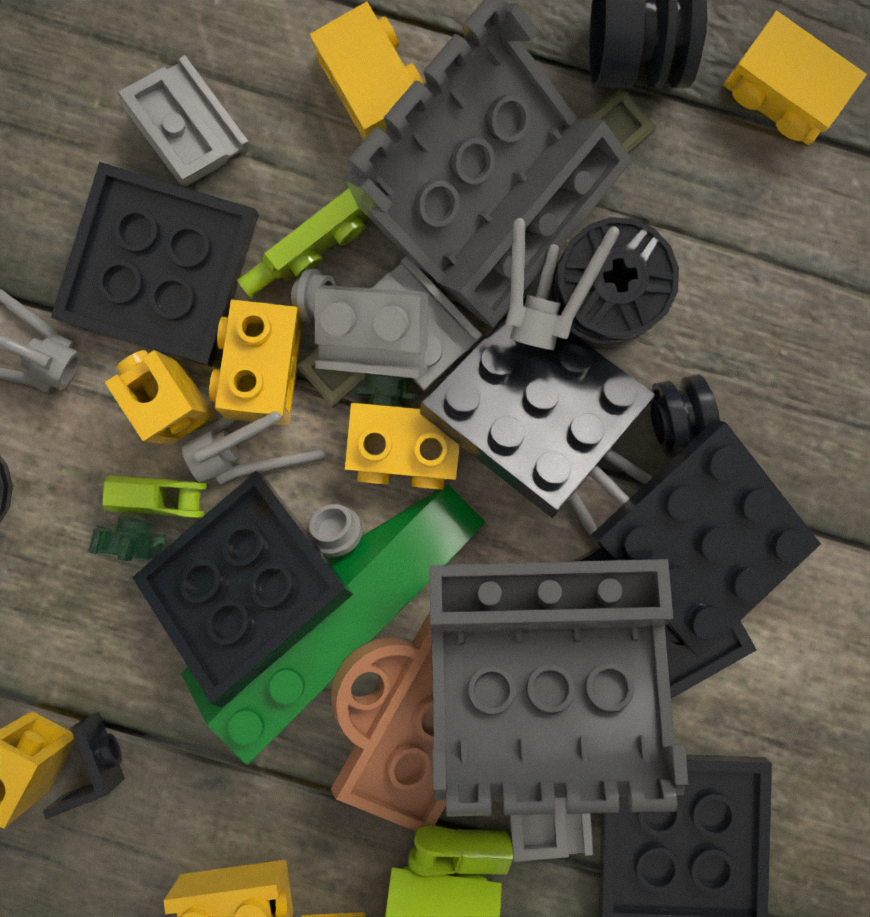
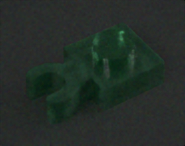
[88,516,166,561]

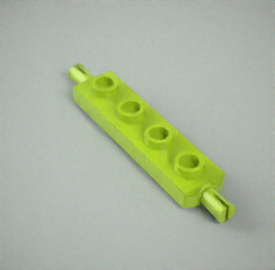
[237,188,369,298]

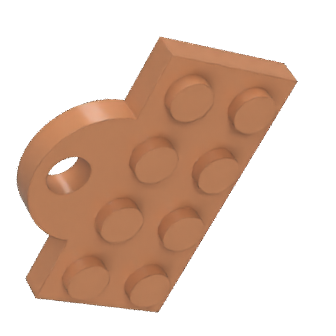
[331,612,446,832]

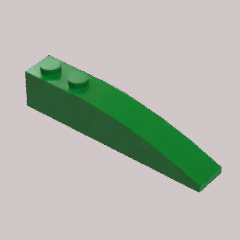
[181,484,486,765]

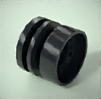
[589,0,708,89]
[548,217,679,349]

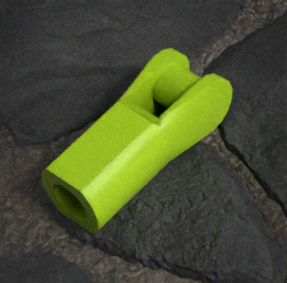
[102,475,207,518]
[408,825,513,877]

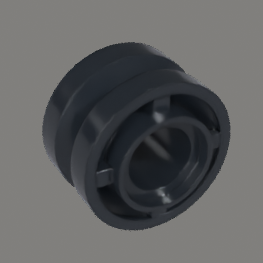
[650,374,720,459]

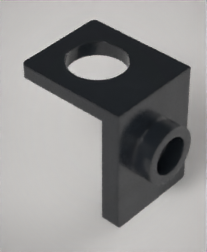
[43,712,125,819]

